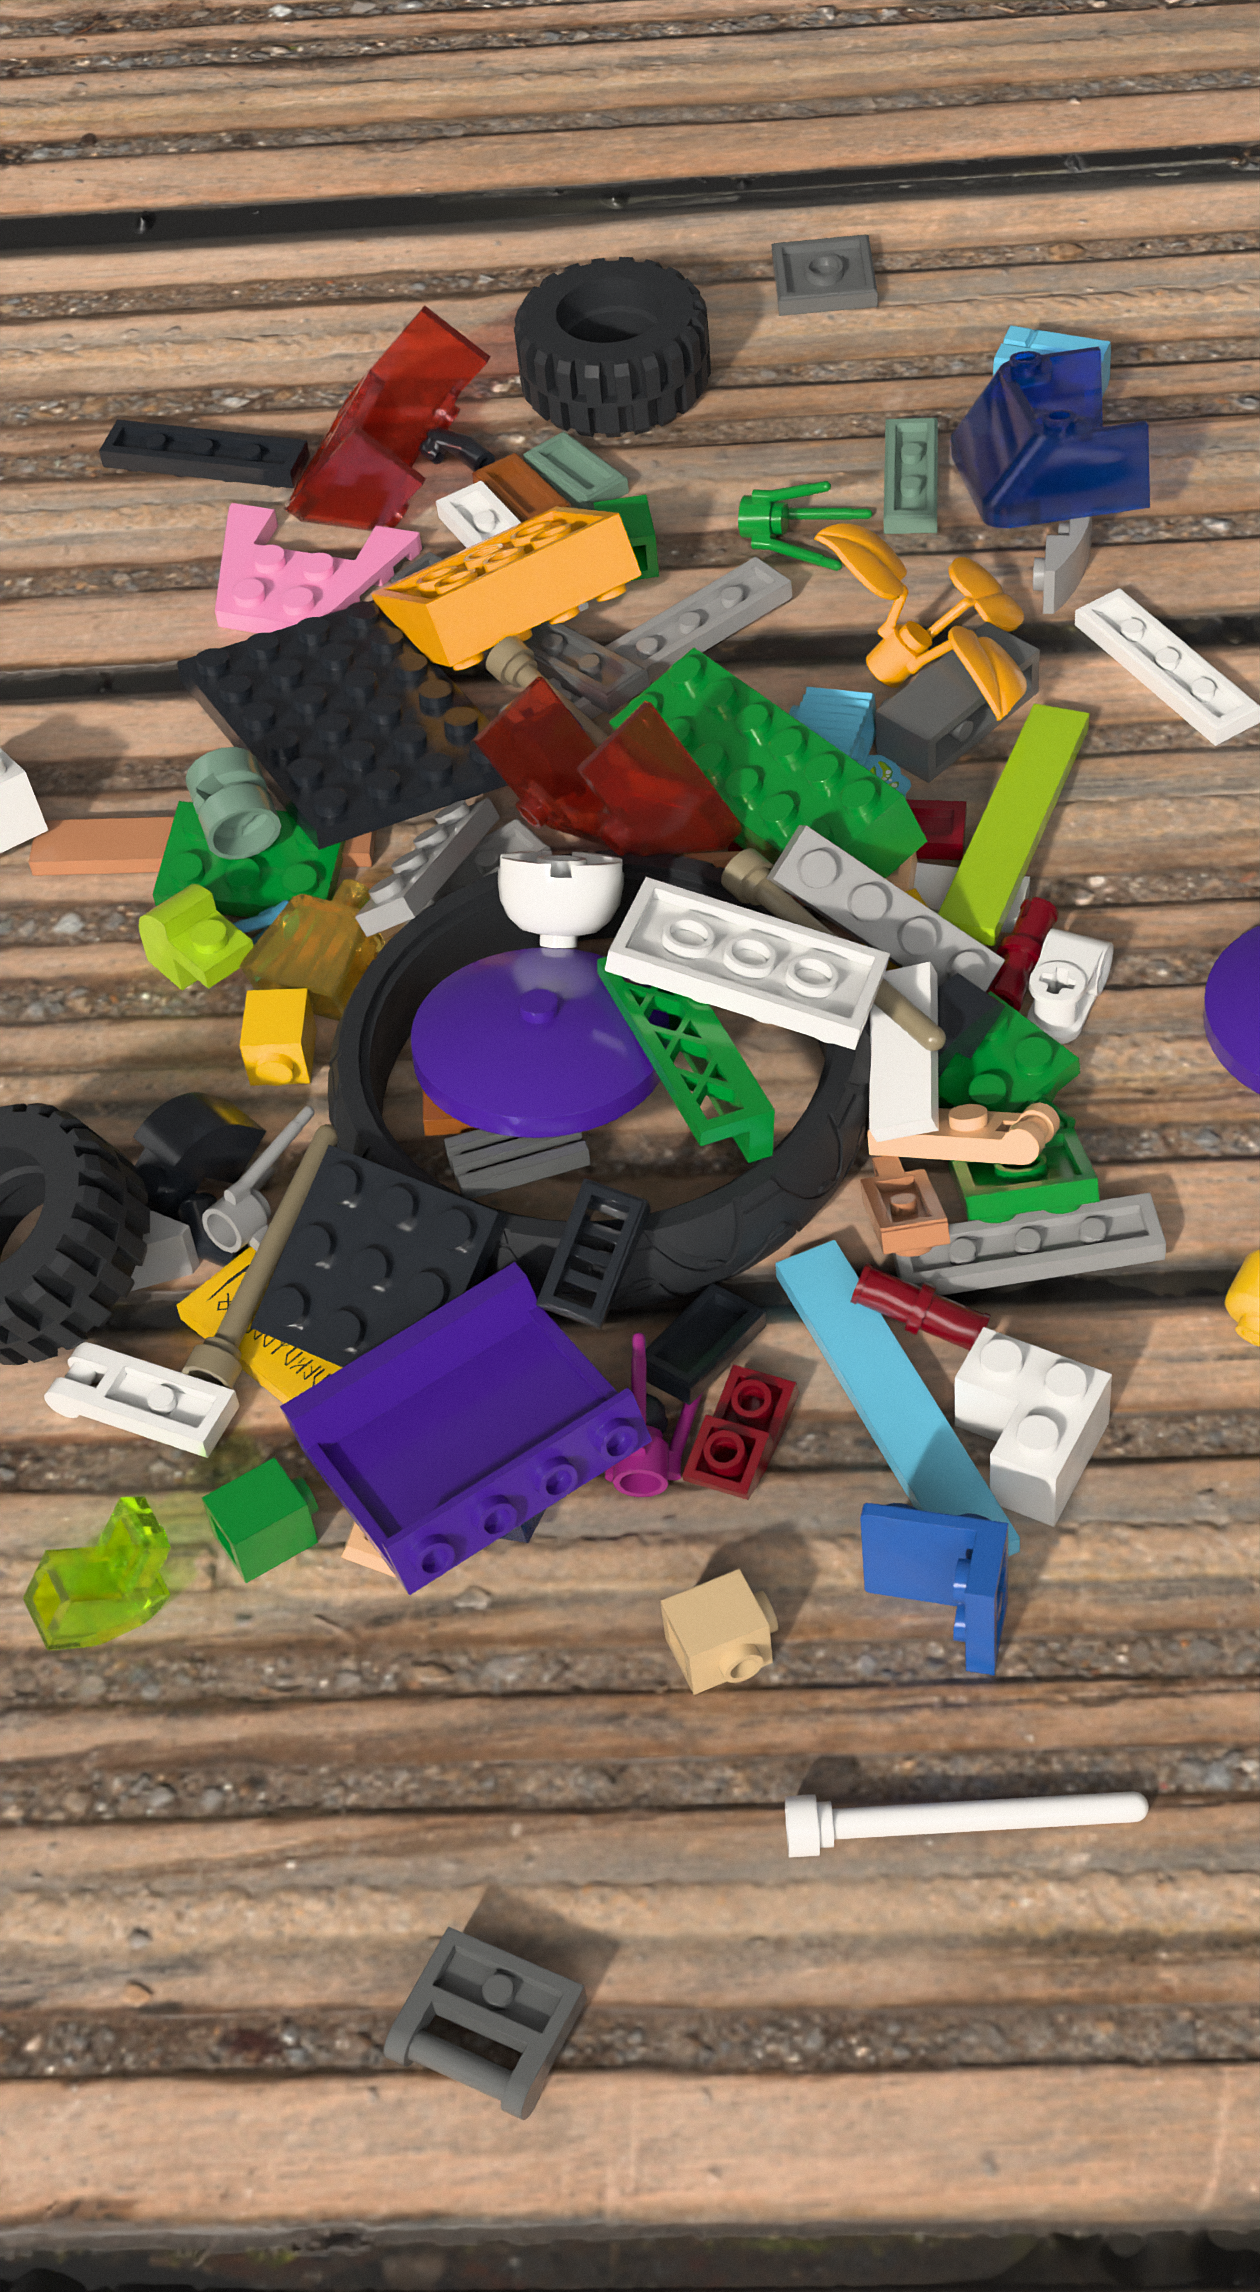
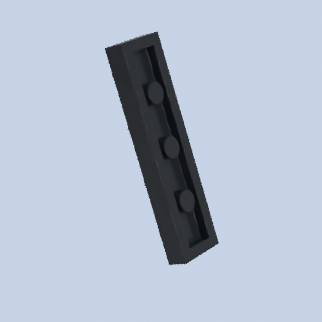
[99,419,310,488]

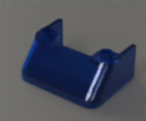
[950,347,1150,528]

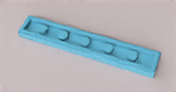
[775,1240,1020,1557]

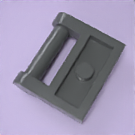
[384,1926,587,2120]

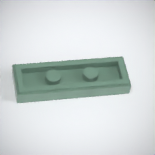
[883,418,938,534]

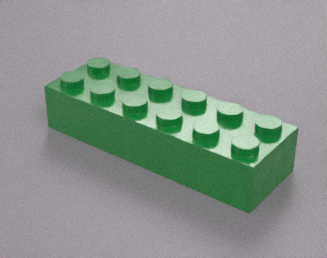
[609,647,927,879]

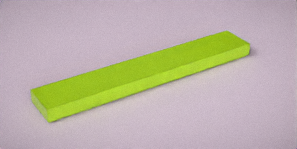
[938,703,1090,946]

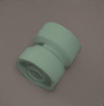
[185,747,281,860]

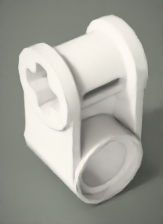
[1027,928,1114,1044]

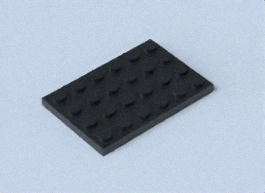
[177,600,527,850]

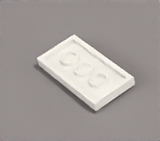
[605,877,890,1050]

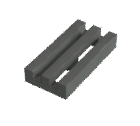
[444,1129,591,1200]

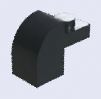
[133,1092,267,1221]

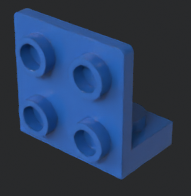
[860,1503,1008,1675]

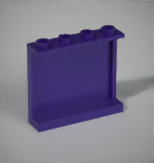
[280,1262,652,1595]

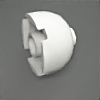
[498,851,624,948]

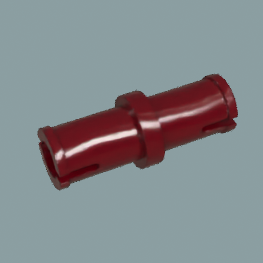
[986,897,1059,1012]
[850,1263,991,1352]

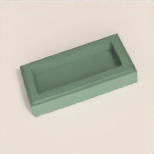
[523,432,629,510]

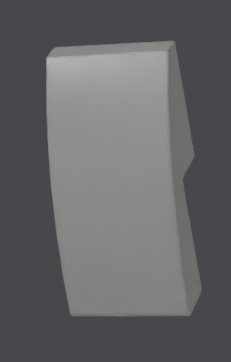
[1033,500,1093,614]

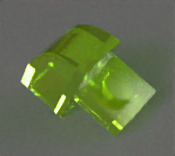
[23,1496,171,1651]

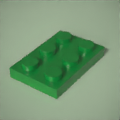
[152,801,346,925]

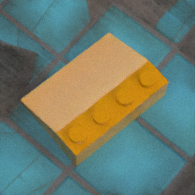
[371,506,642,670]

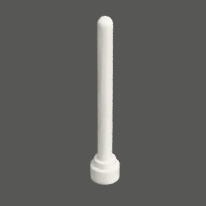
[785,1791,1149,1858]

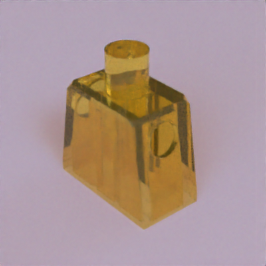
[239,879,385,1021]

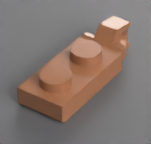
[860,1156,950,1257]

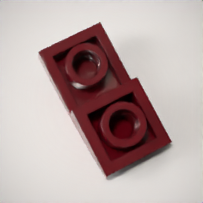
[682,1364,800,1500]

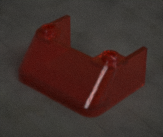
[284,305,491,531]
[473,676,742,857]

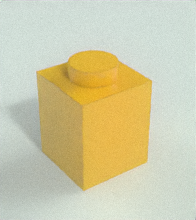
[239,988,317,1086]

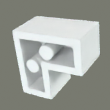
[955,1327,1112,1527]

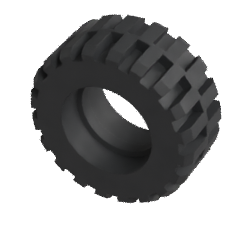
[514,257,711,438]
[0,1103,150,1365]

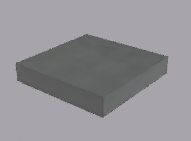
[771,234,878,316]

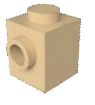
[660,1569,778,1695]

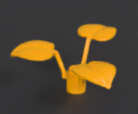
[813,523,1027,721]

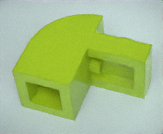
[139,884,256,990]

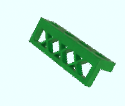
[597,957,775,1163]

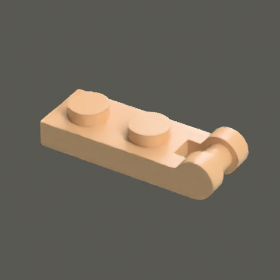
[867,1102,1060,1165]

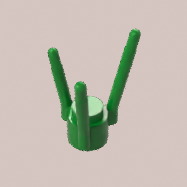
[738,481,873,571]

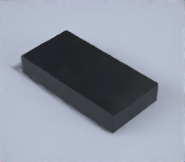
[646,1283,767,1405]

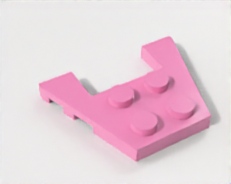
[215,503,422,633]

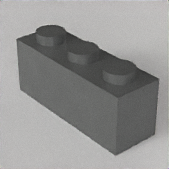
[875,621,1040,783]

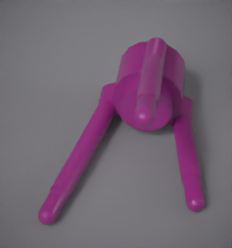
[605,1332,704,1497]

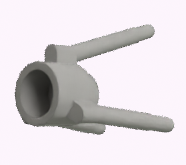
[202,1106,314,1253]

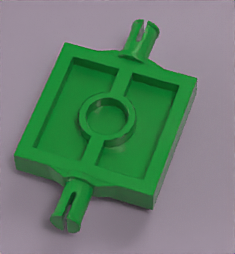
[938,991,1080,1129]

